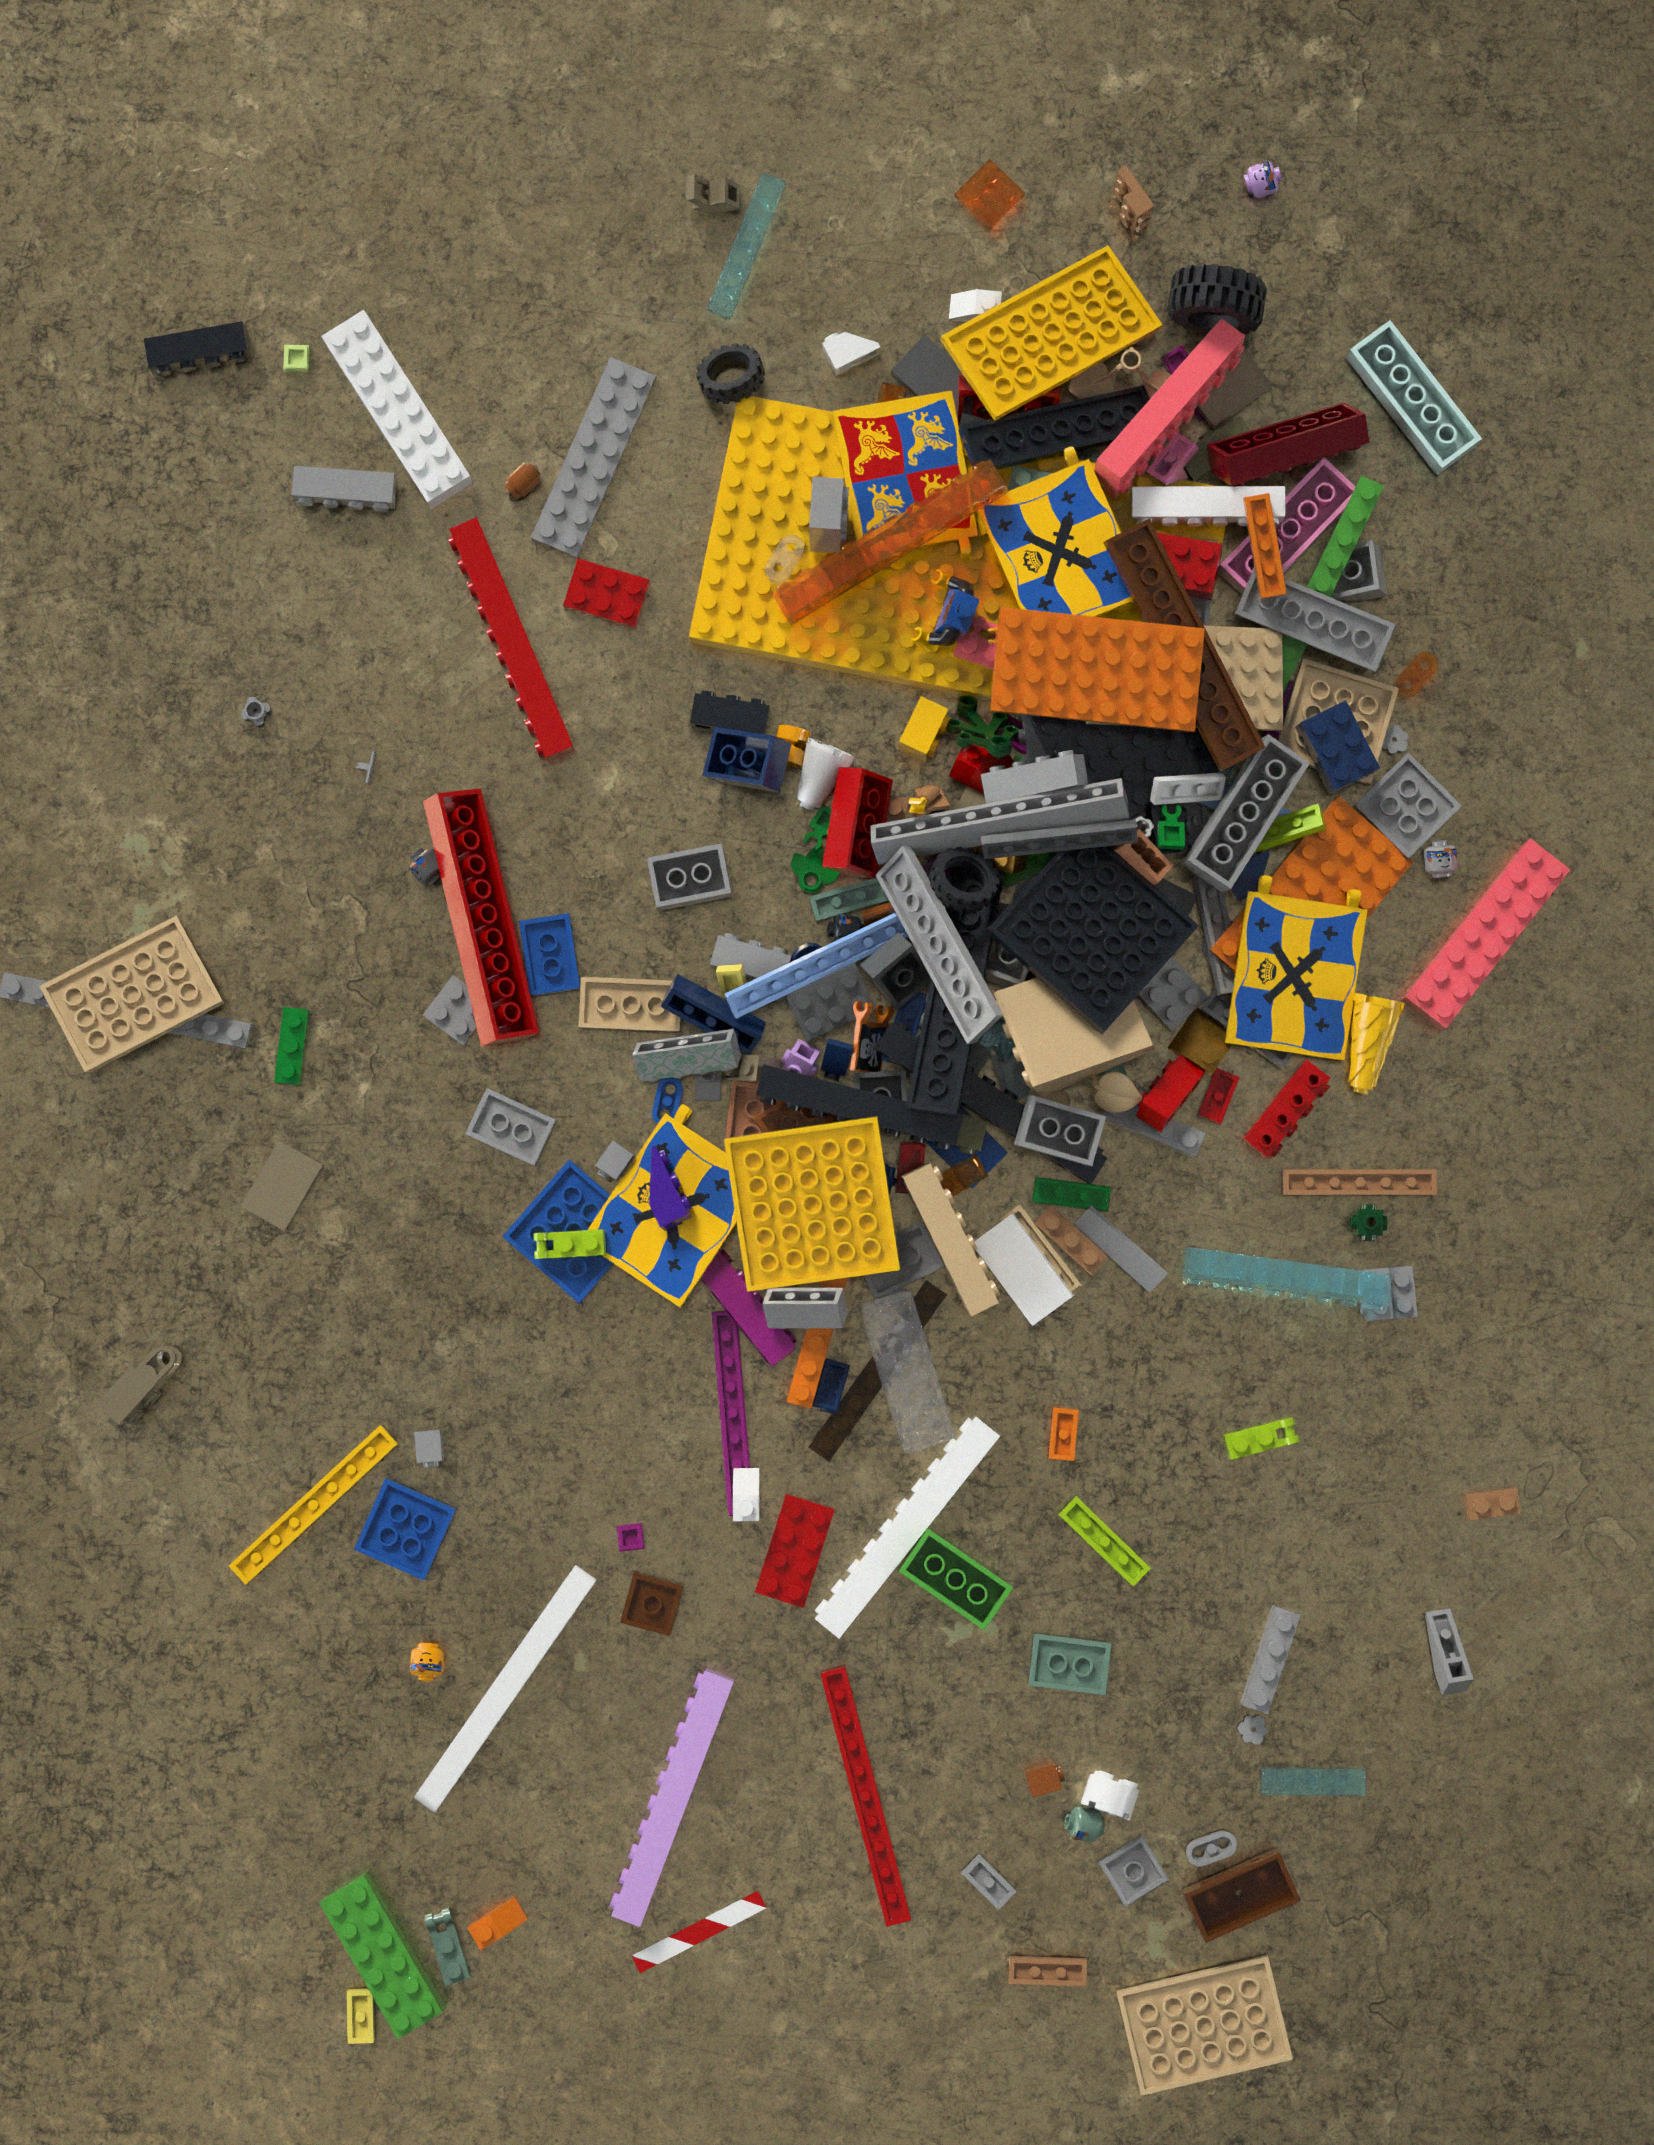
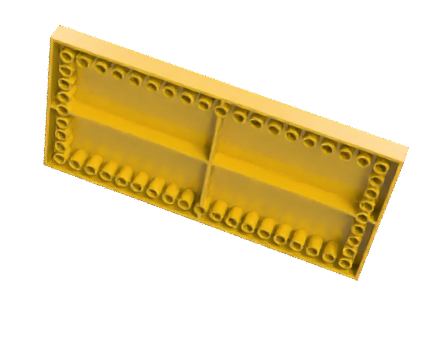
[689,396,1226,701]

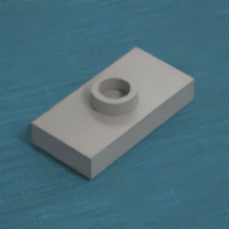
[695,1070,721,1101]

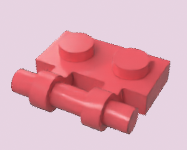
[953,616,998,670]

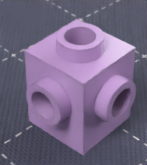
[781,1039,821,1077]

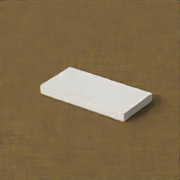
[975,1213,1074,1326]

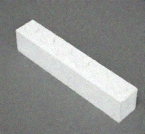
[1130,486,1285,526]

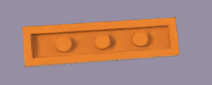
[1243,493,1287,599]

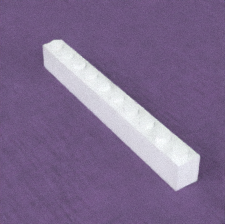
[815,1416,1000,1638]

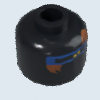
[827,914,865,942]

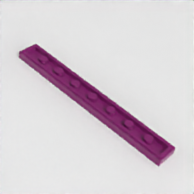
[711,1311,750,1517]

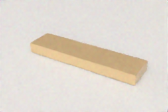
[999,1204,1082,1292]

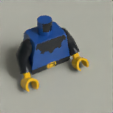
[911,569,979,647]

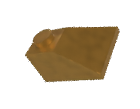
[1168,1007,1232,1077]

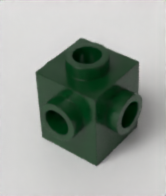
[1350,1204,1388,1241]

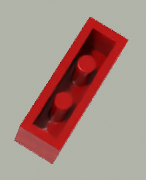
[1135,1054,1205,1133]

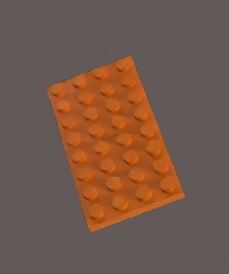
[990,607,1205,732]
[1209,796,1414,973]

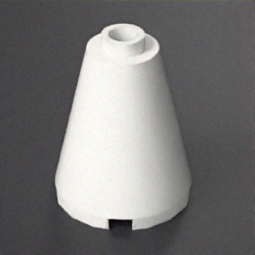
[797,738,855,811]

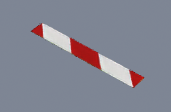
[631,1891,767,1973]

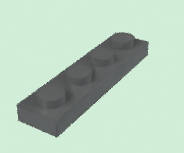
[1199,989,1294,1069]

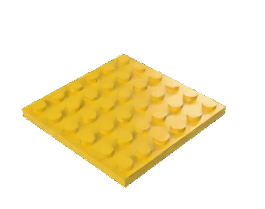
[724,1116,900,1292]

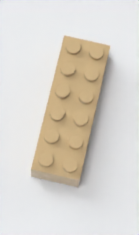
[900,1163,1000,1317]

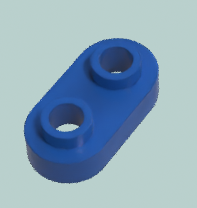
[652,1077,683,1124]

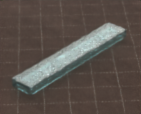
[707,172,786,319]

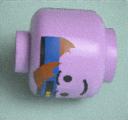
[1244,161,1283,198]

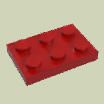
[563,558,650,629]

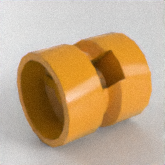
[776,725,810,768]

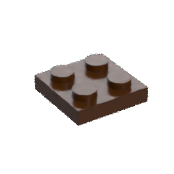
[620,1572,684,1636]

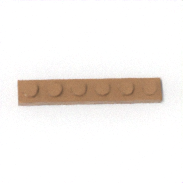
[1282,1169,1437,1195]

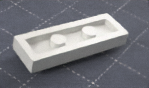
[1150,773,1226,805]

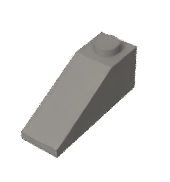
[1425,1608,1474,1696]

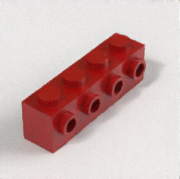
[1241,1059,1331,1159]

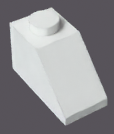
[949,289,1002,322]
[822,332,880,376]
[733,1468,760,1521]

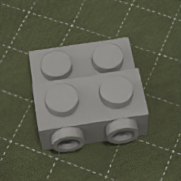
[1357,1266,1418,1321]

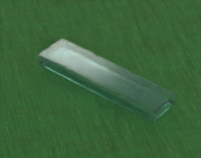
[1261,1767,1366,1796]

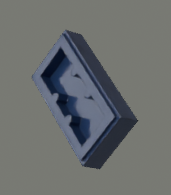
[812,1358,850,1415]

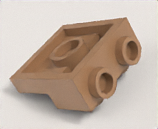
[1114,165,1154,234]

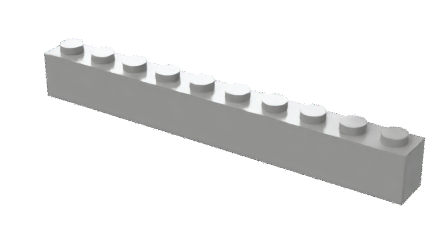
[871,778,1129,865]

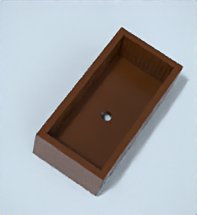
[1182,1848,1301,1943]

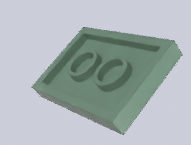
[1028,1633,1111,1695]

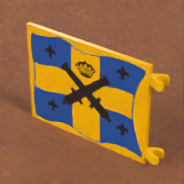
[976,447,1133,617]
[1225,875,1367,1061]
[588,1104,737,1308]

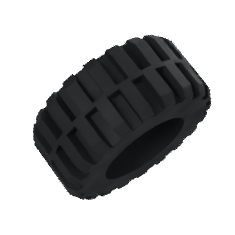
[1167,264,1267,334]

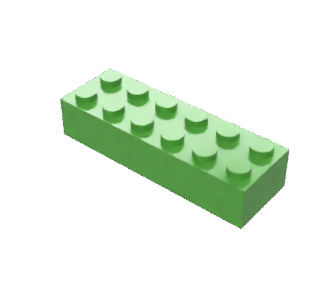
[319,1872,446,2040]

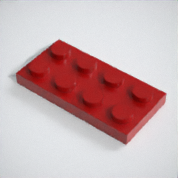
[755,1494,835,1608]

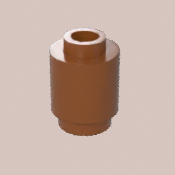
[504,462,541,500]

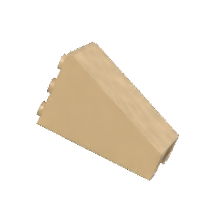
[994,978,1155,1097]

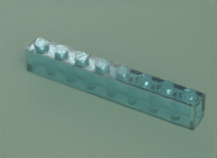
[1182,1247,1392,1311]

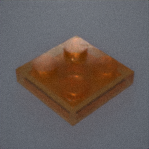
[954,159,1025,230]

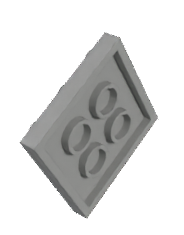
[1353,753,1462,859]

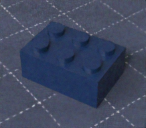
[1295,700,1380,795]
[702,727,792,792]

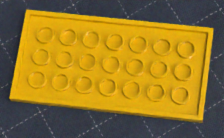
[940,245,1163,421]

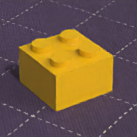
[898,696,950,763]

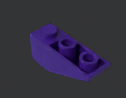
[649,1146,693,1231]

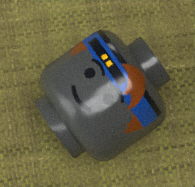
[409,848,441,886]

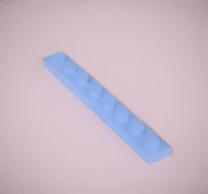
[724,912,909,1019]

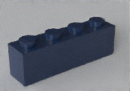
[661,974,766,1055]

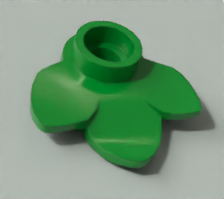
[791,846,840,894]

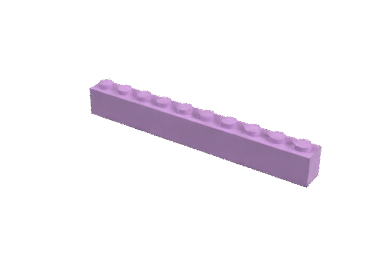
[609,1669,735,1927]

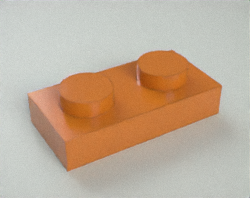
[1048,1407,1079,1461]

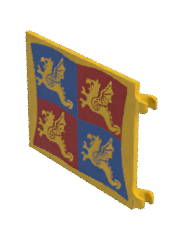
[833,391,978,573]

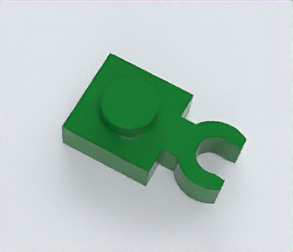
[803,804,832,852]
[1157,804,1185,850]

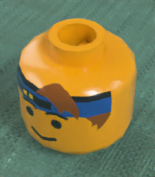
[410,1643,444,1682]

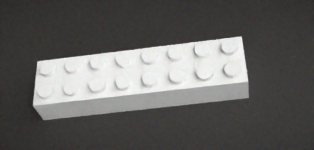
[321,310,473,509]

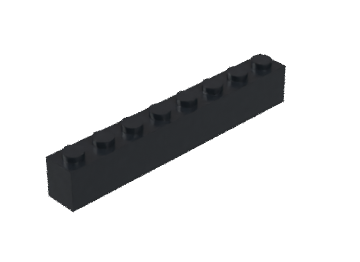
[756,1065,964,1150]

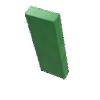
[1032,1177,1111,1212]

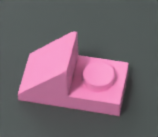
[1146,433,1199,485]

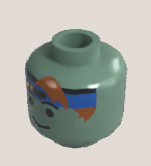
[1064,1806,1105,1842]

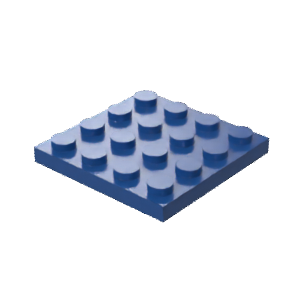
[502,1160,614,1304]

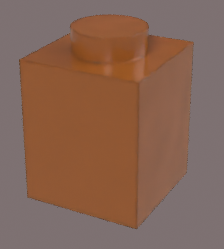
[1024,1761,1065,1798]

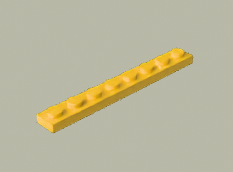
[229,1425,399,1585]

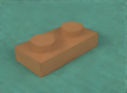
[1465,1488,1521,1520]

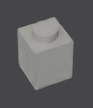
[595,1140,635,1182]
[414,1430,445,1467]

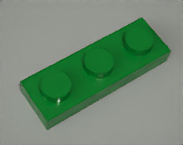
[274,1007,310,1086]

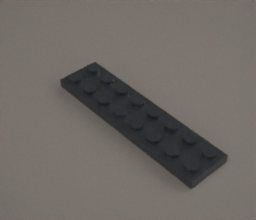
[958,385,1150,475]

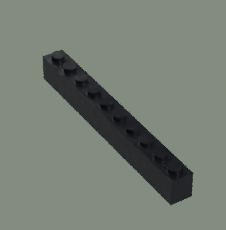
[873,1021,1107,1184]

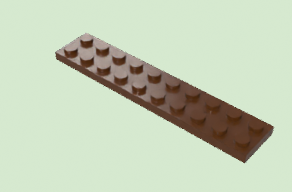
[1103,519,1266,771]

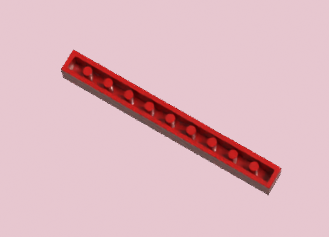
[448,517,575,762]

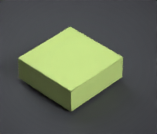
[283,345,310,372]

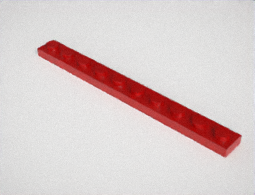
[820,1666,911,1927]

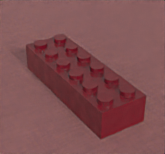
[1207,402,1370,486]

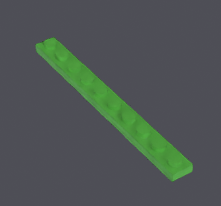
[1282,475,1384,693]

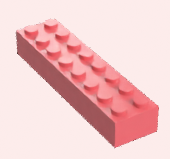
[1094,318,1245,499]
[1401,838,1571,1031]

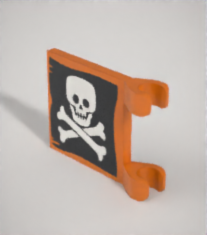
[850,1001,894,1072]

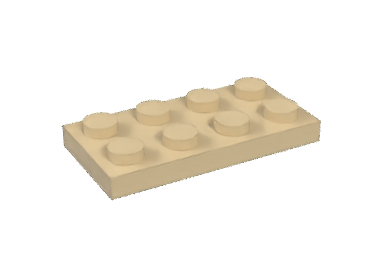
[579,977,681,1032]

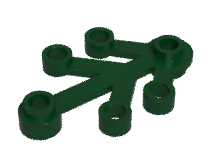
[946,695,1019,758]

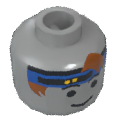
[1424,840,1458,878]

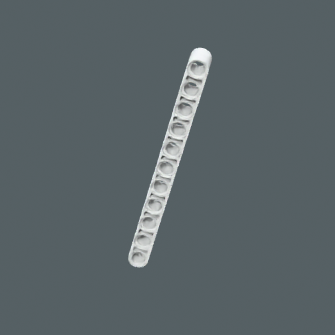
[414,1565,597,1813]

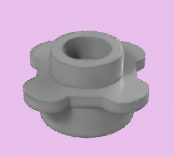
[241,697,270,726]

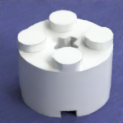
[1080,1770,1139,1821]

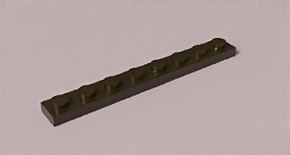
[808,1280,947,1462]

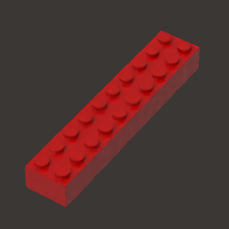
[423,788,539,1047]

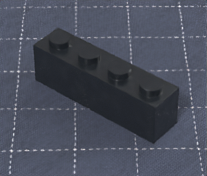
[144,321,251,376]

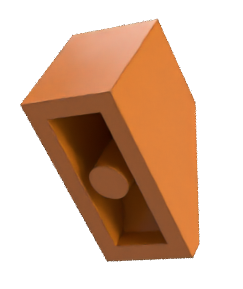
[467,1896,528,1951]

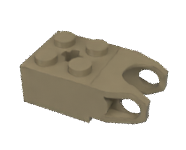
[96,1345,183,1425]

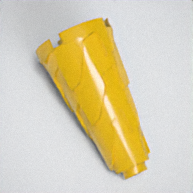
[1348,993,1405,1094]

